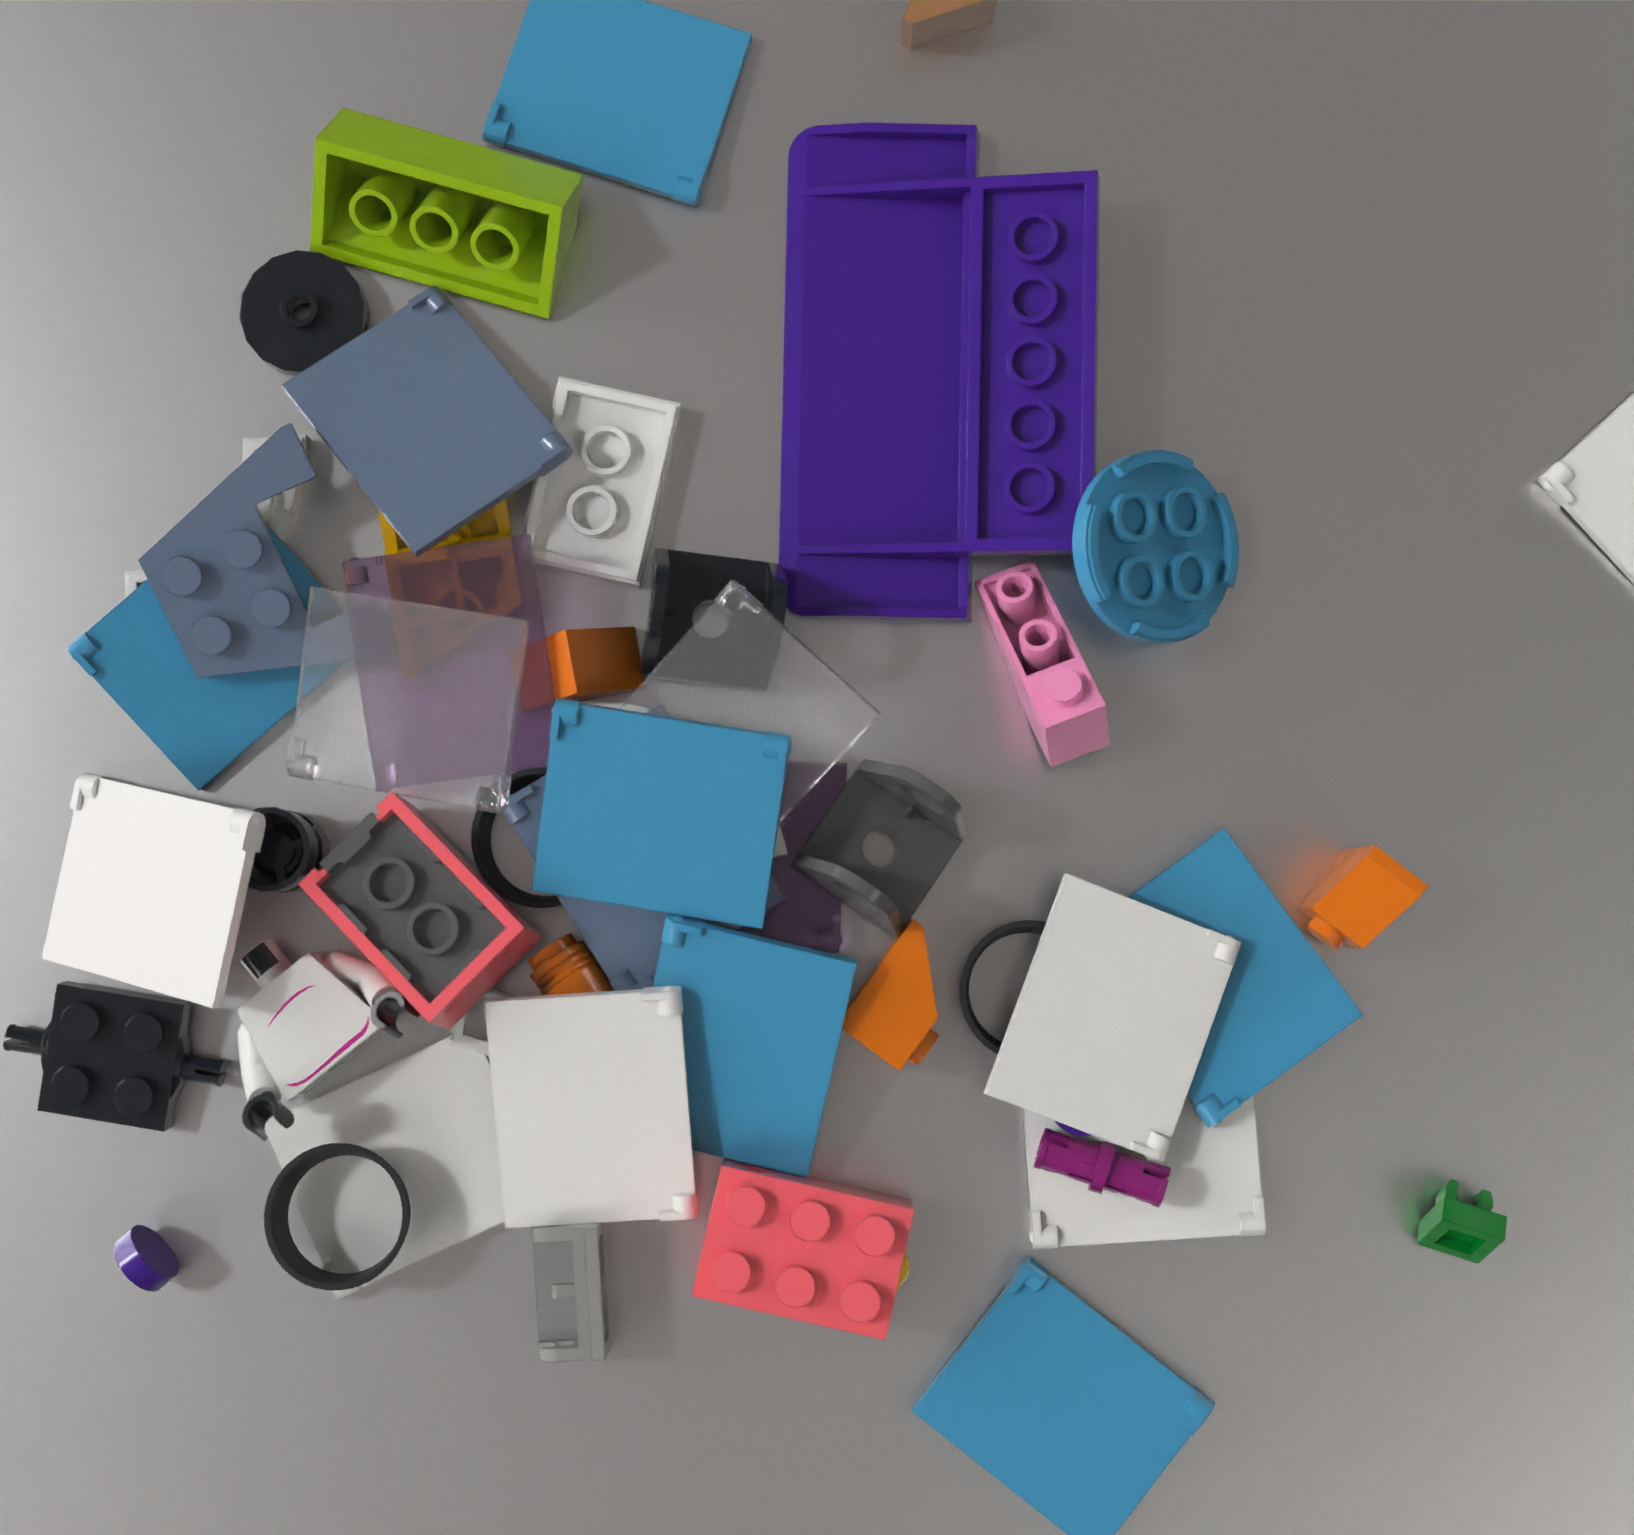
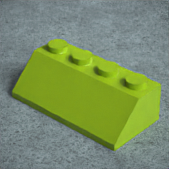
[310,108,584,319]

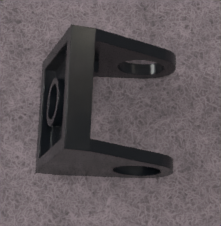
[640,548,788,691]

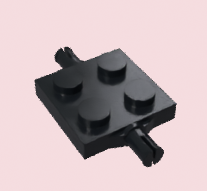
[3,981,227,1132]

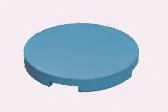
[1072,450,1239,644]

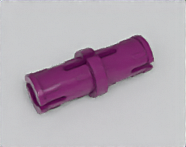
[1033,1127,1171,1208]

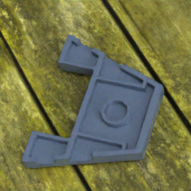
[138,423,401,678]

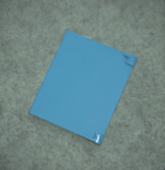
[483,0,752,207]
[66,519,348,790]
[532,698,792,929]
[1128,828,1363,1127]
[652,914,858,1178]
[912,1257,1215,1535]

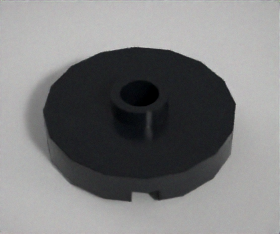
[239,250,369,376]

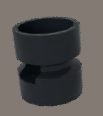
[248,807,330,893]

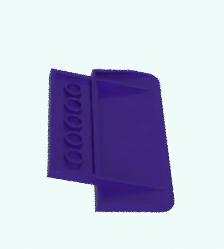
[778,122,1100,622]

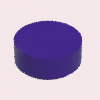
[114,1225,179,1292]

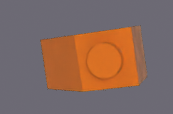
[1297,845,1428,951]
[842,919,939,1071]

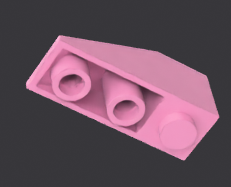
[975,560,1110,768]

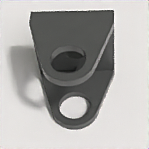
[790,759,968,938]

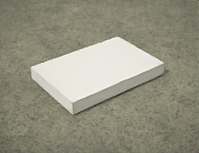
[516,376,682,589]

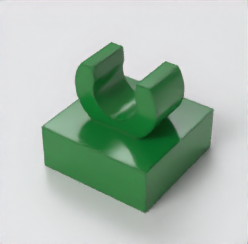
[1417,1179,1507,1264]

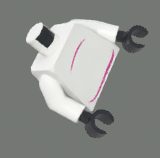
[237,938,421,1141]

